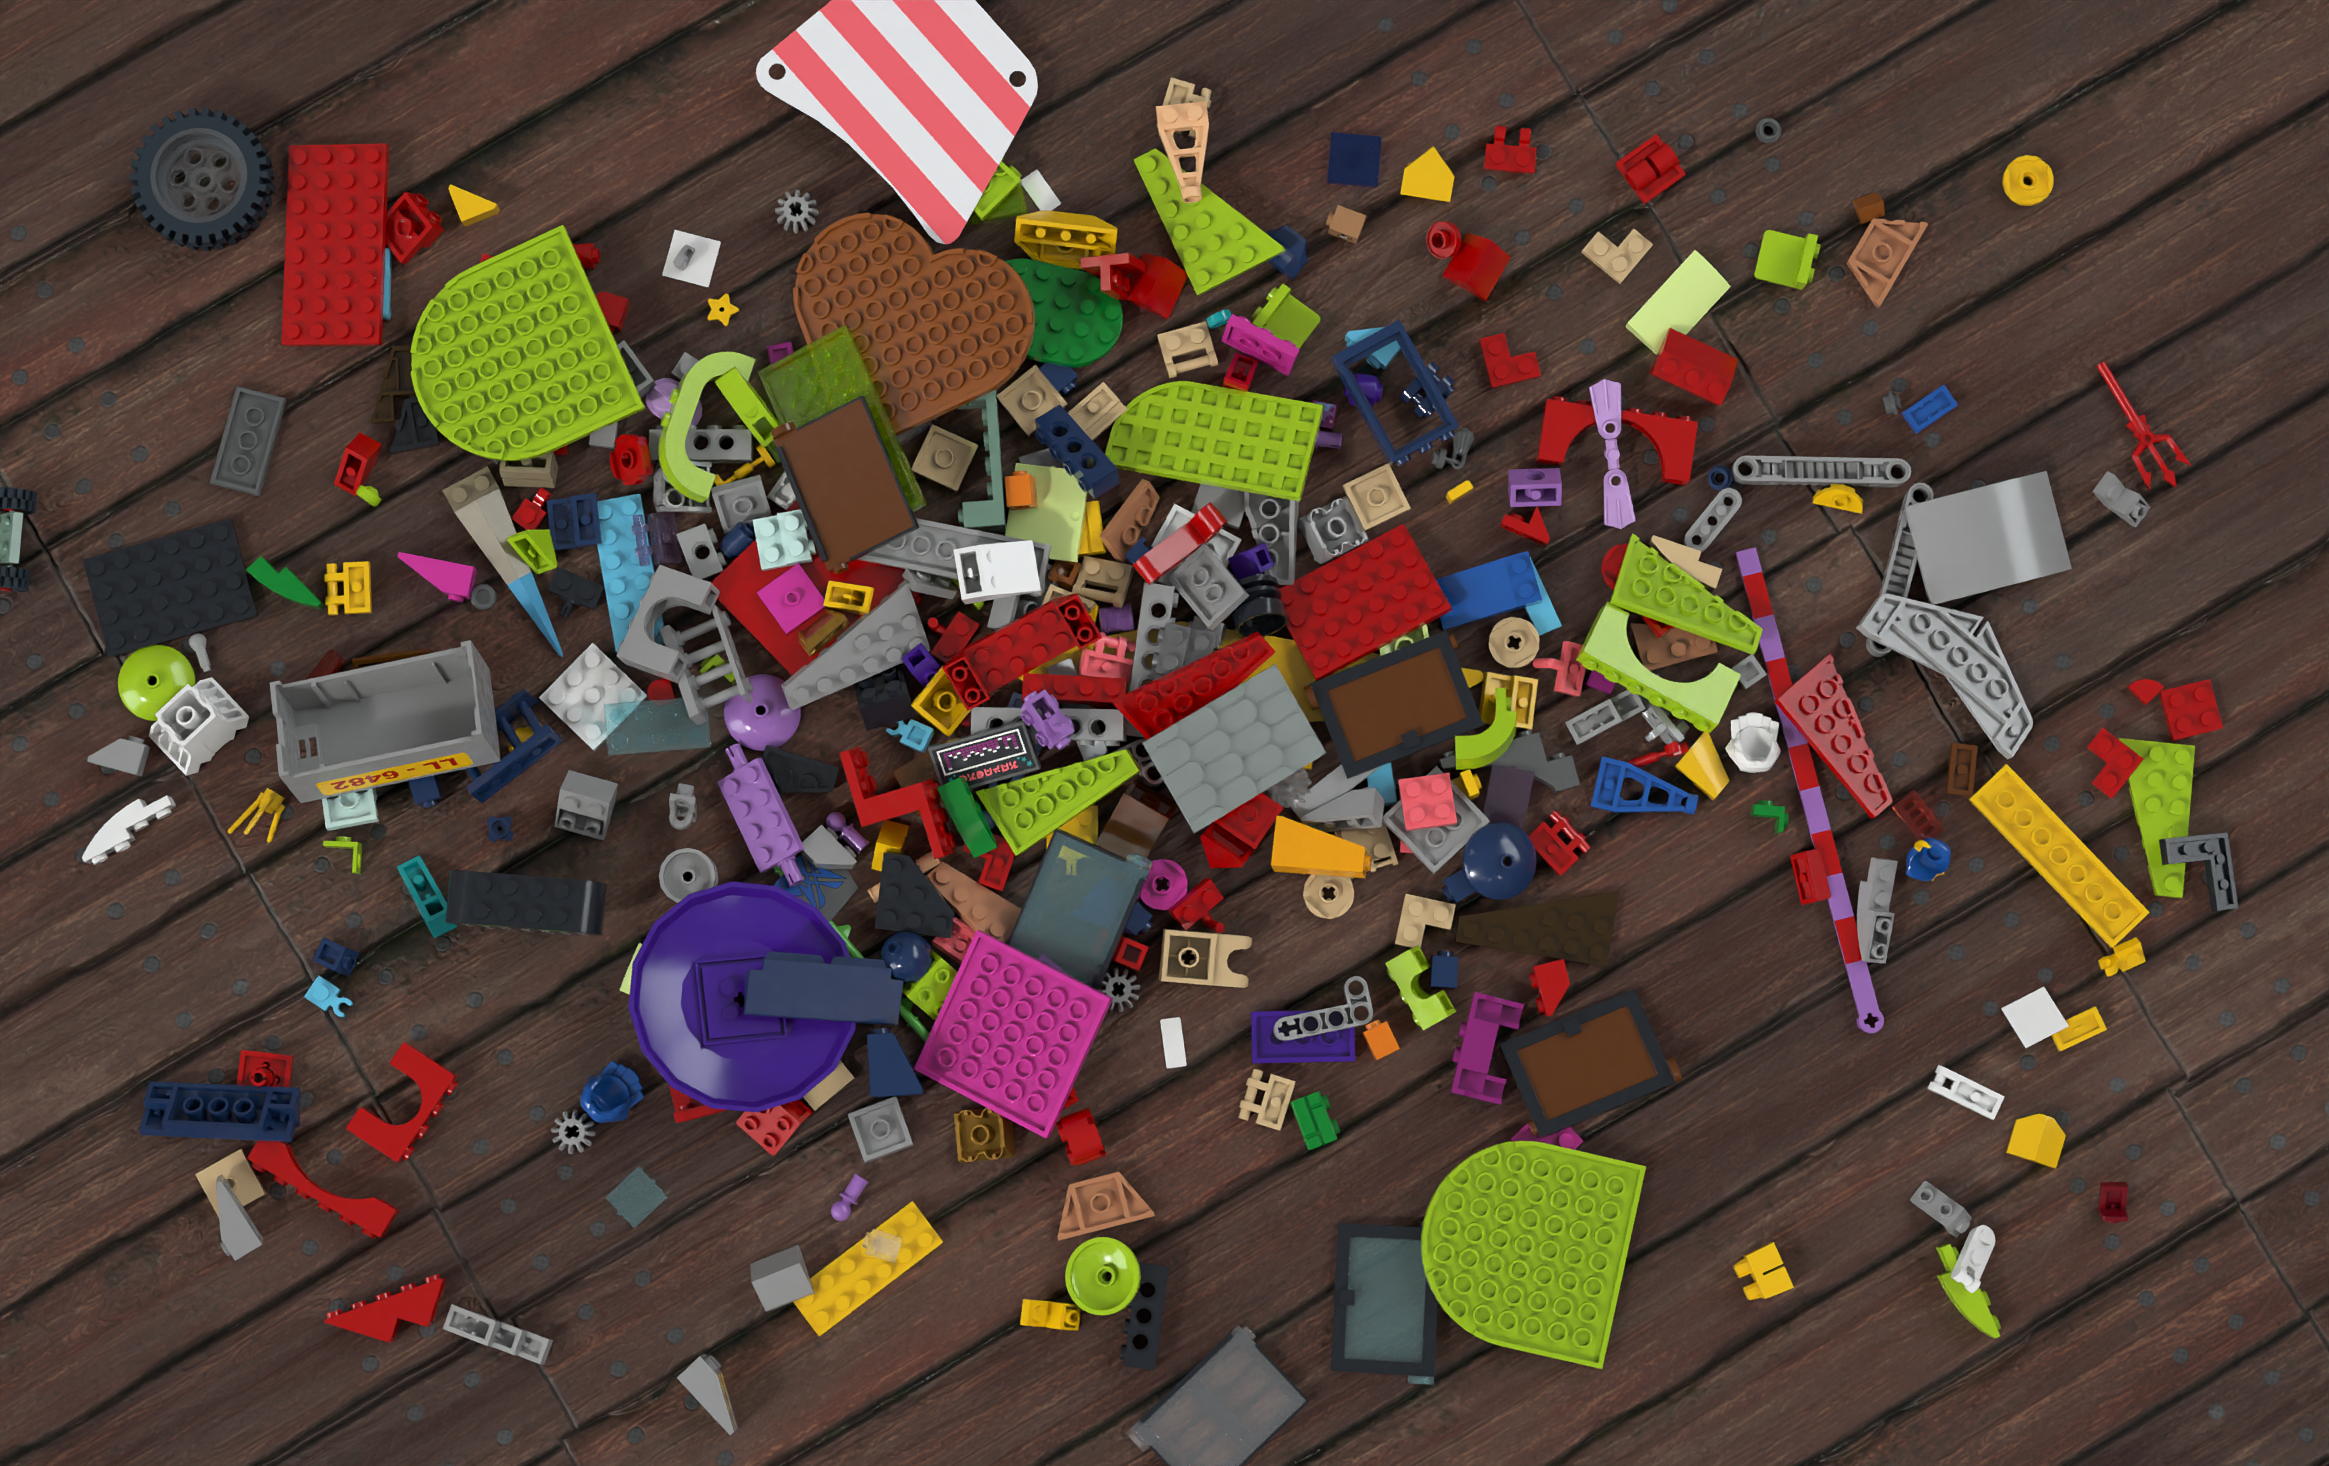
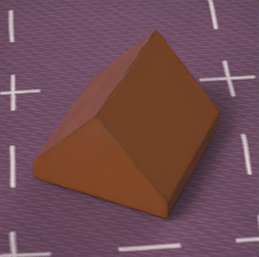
[1852,192,1885,224]

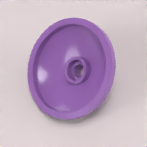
[724,674,801,751]

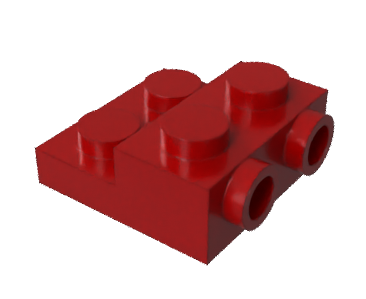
[386,192,444,264]

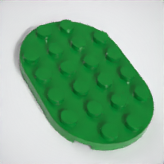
[1004,259,1123,368]

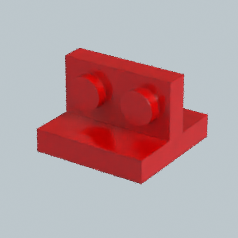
[1081,253,1146,300]

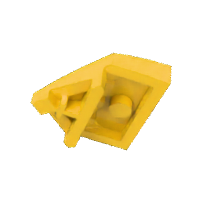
[1400,146,1454,202]

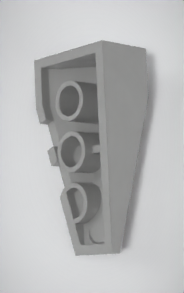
[1244,492,1299,585]

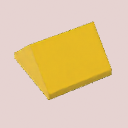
[911,667,971,737]

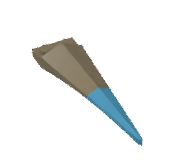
[442,466,563,656]

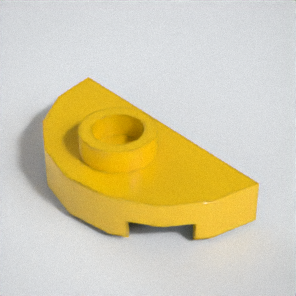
[1812,484,1863,514]

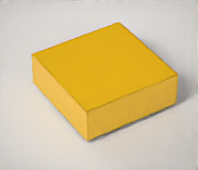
[1446,480,1474,504]

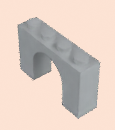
[617,565,720,683]

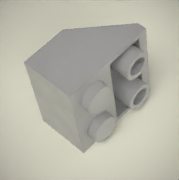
[554,770,618,840]

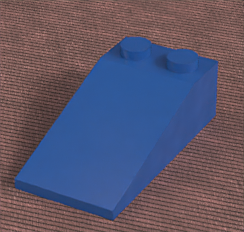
[1436,551,1542,630]

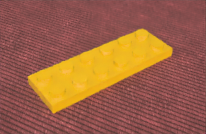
[794,1201,943,1337]

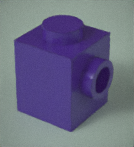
[1228,543,1274,581]
[901,643,941,688]

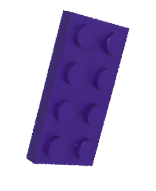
[1251,1010,1355,1063]

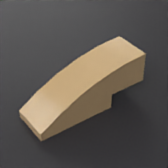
[1649,535,1722,591]

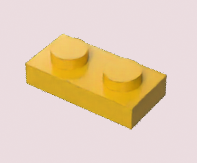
[2051,1006,2107,1051]

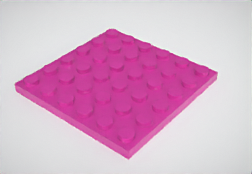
[914,930,1113,1139]

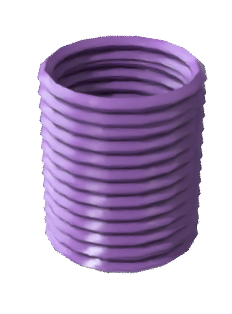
[1098,603,1135,635]

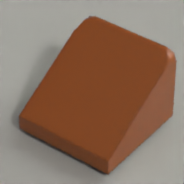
[1048,560,1081,592]

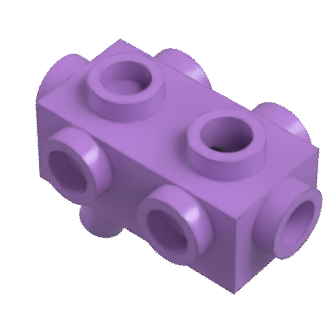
[1021,690,1075,750]

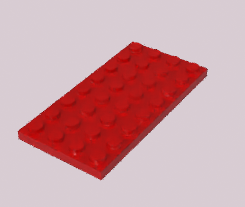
[281,144,389,346]

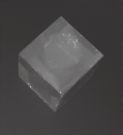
[862,1228,904,1263]

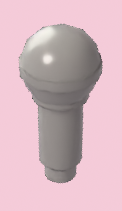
[189,633,211,672]

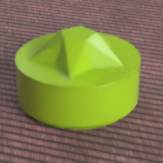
[356,485,382,507]

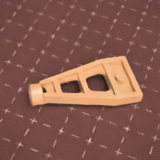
[1156,101,1209,203]

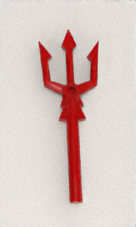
[2096,361,2192,491]

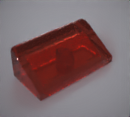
[305,649,345,680]

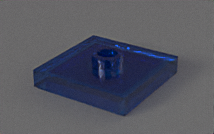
[1327,132,1382,188]

